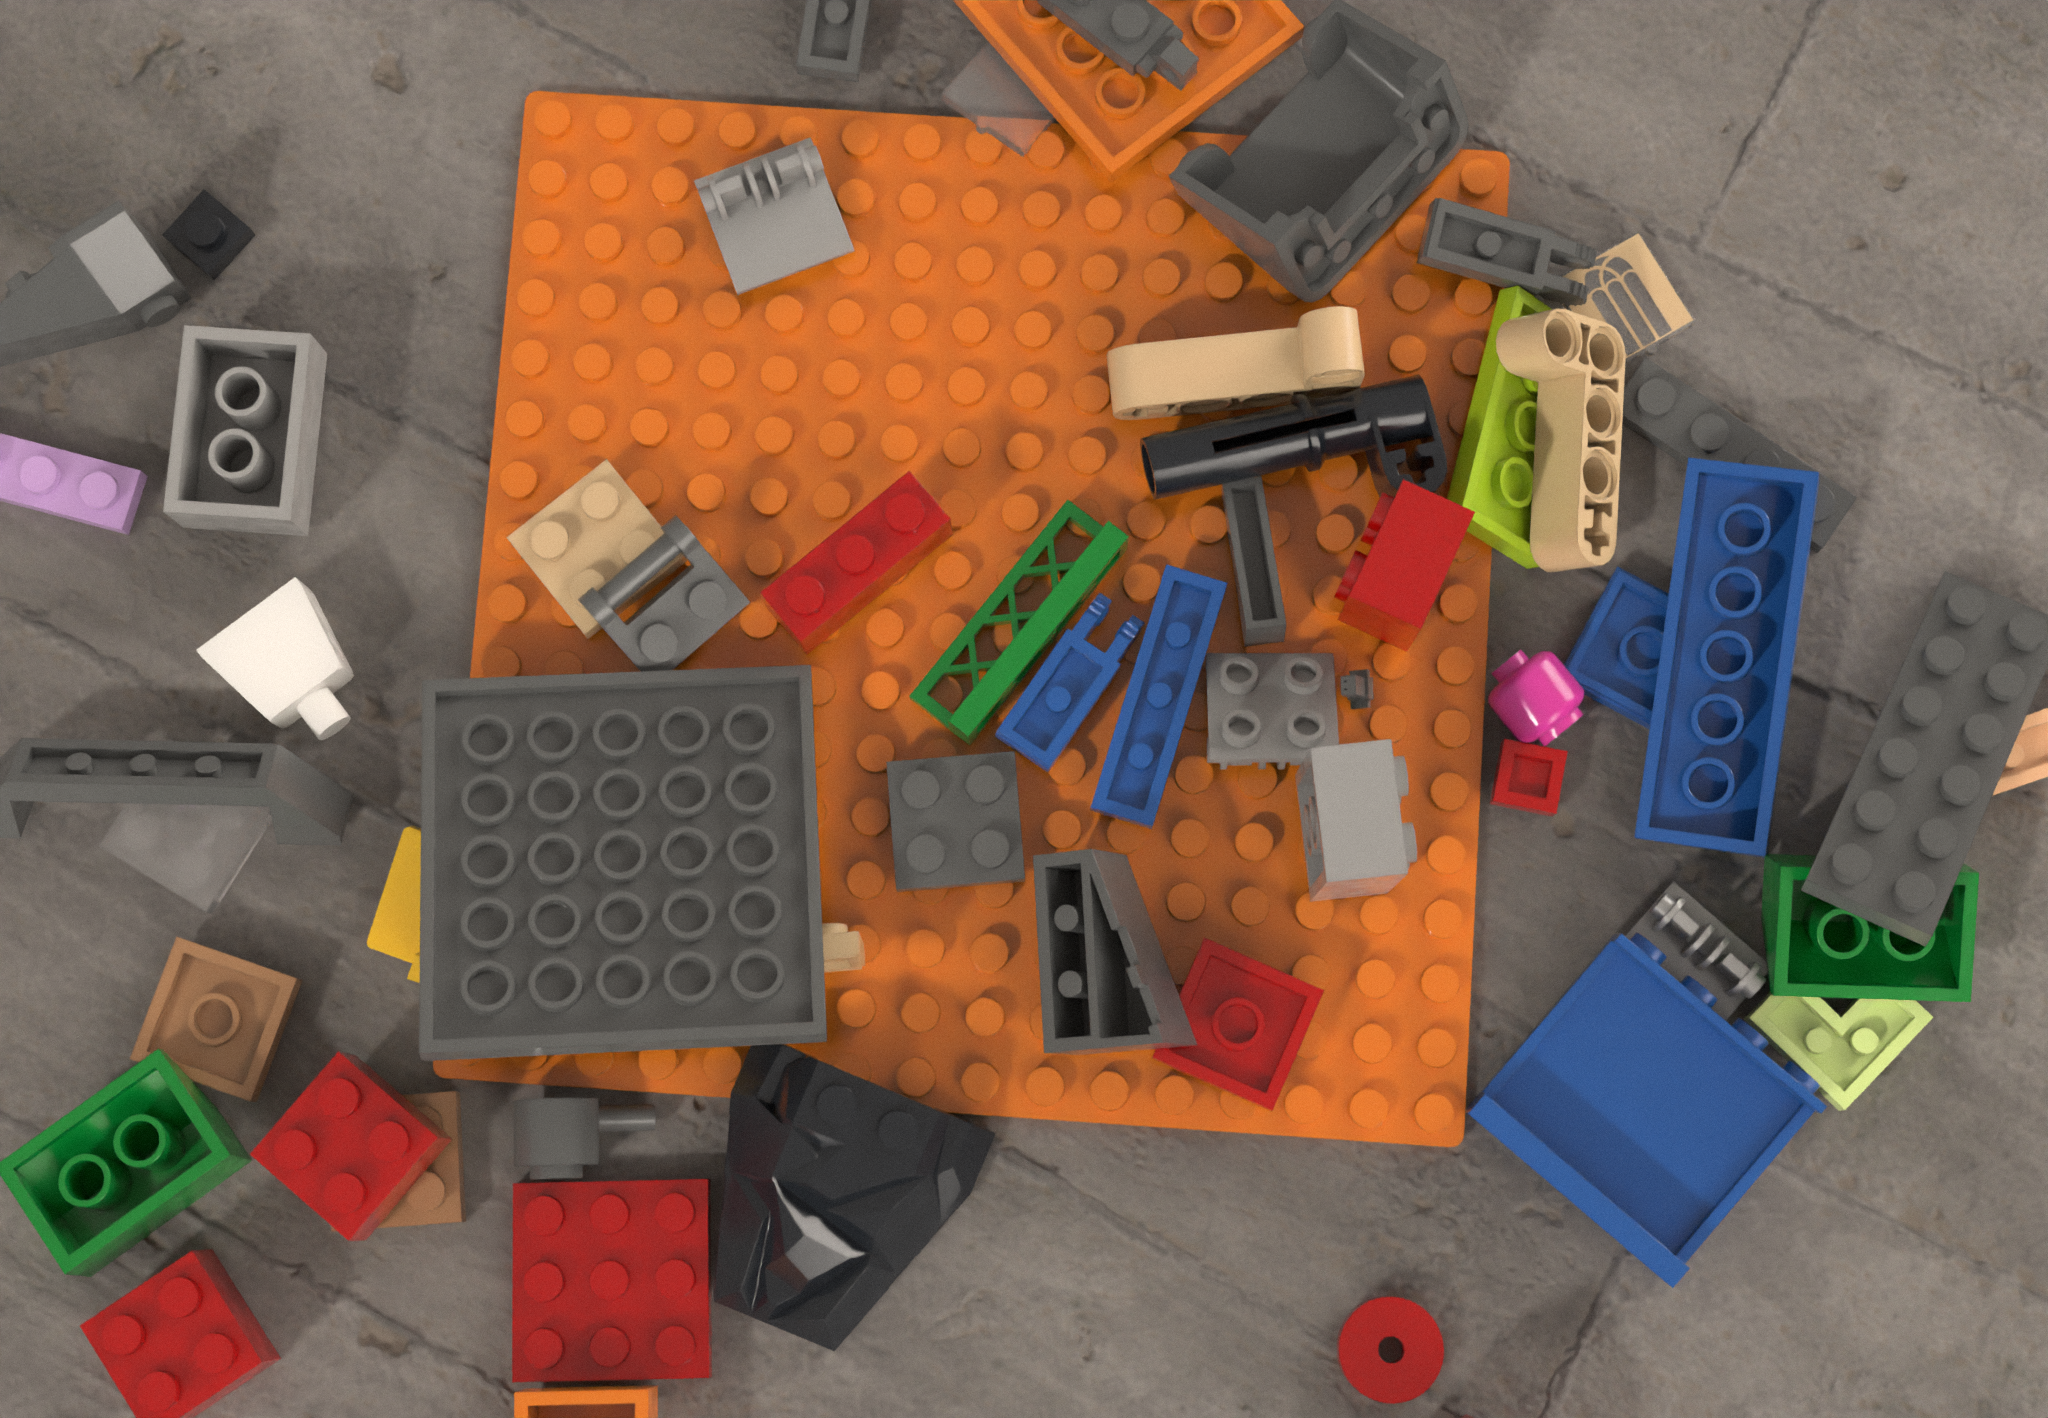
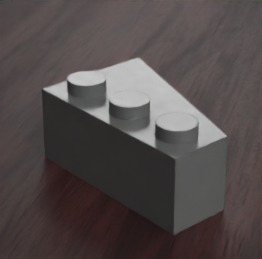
[1033,849,1197,1055]

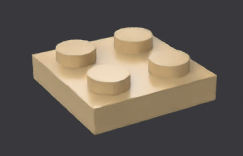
[506,459,688,639]

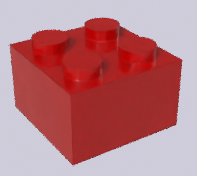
[1334,479,1475,652]
[250,1051,452,1241]
[80,1249,281,1418]

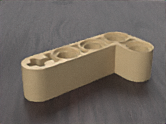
[1106,306,1365,420]
[1496,308,1626,572]

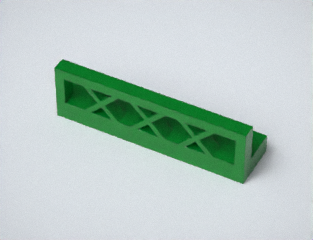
[909,499,1129,746]

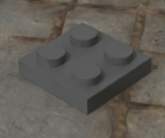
[886,751,1025,892]

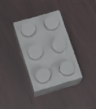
[163,325,327,536]
[1295,739,1417,902]

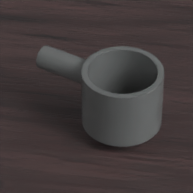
[513,1098,656,1179]

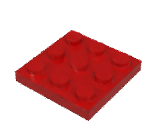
[512,1179,712,1382]

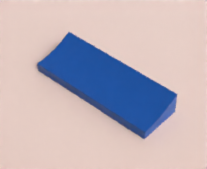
[1634,458,1820,858]

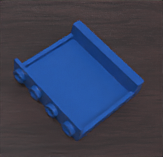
[1465,932,1827,1288]

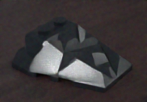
[713,1044,996,1351]

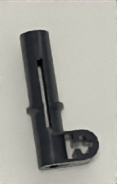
[1140,375,1447,500]

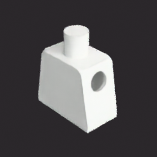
[196,577,354,740]

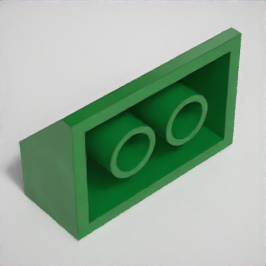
[1761,854,1979,1002]
[0,1048,252,1277]

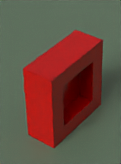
[1490,739,1568,817]

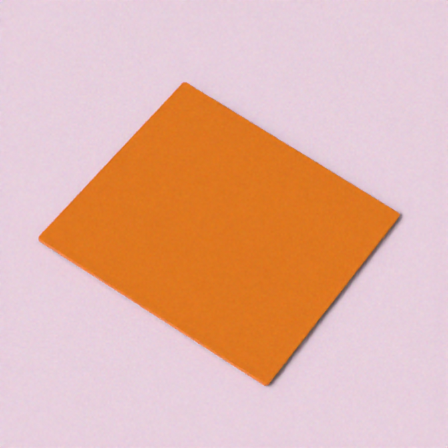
[433,91,1510,1147]

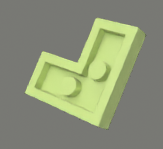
[1744,991,1933,1111]

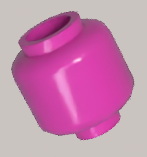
[1488,650,1584,746]

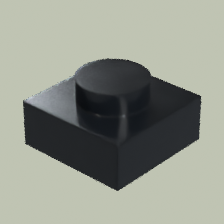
[162,189,255,280]

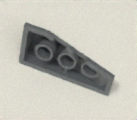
[0,200,191,367]

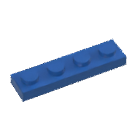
[1090,564,1228,829]

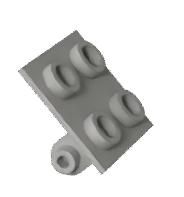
[694,137,855,295]
[1206,653,1339,769]
[1625,881,1768,1021]

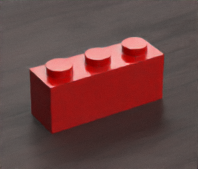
[760,471,953,655]

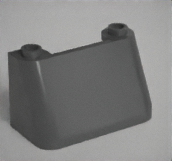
[1169,0,1469,303]

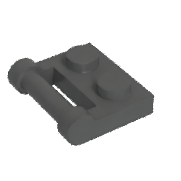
[578,515,750,671]

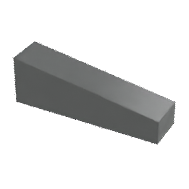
[1221,476,1286,647]

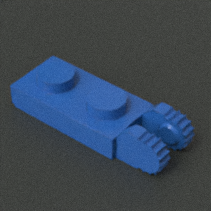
[995,593,1145,772]

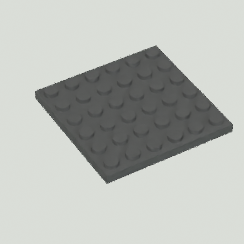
[419,665,827,1061]

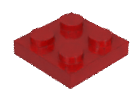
[1152,937,1324,1111]

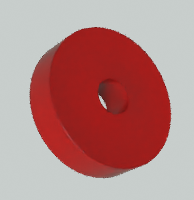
[1336,1296,1444,1404]

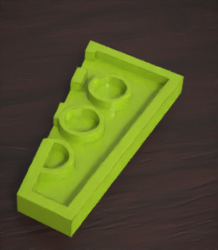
[1447,286,1552,569]

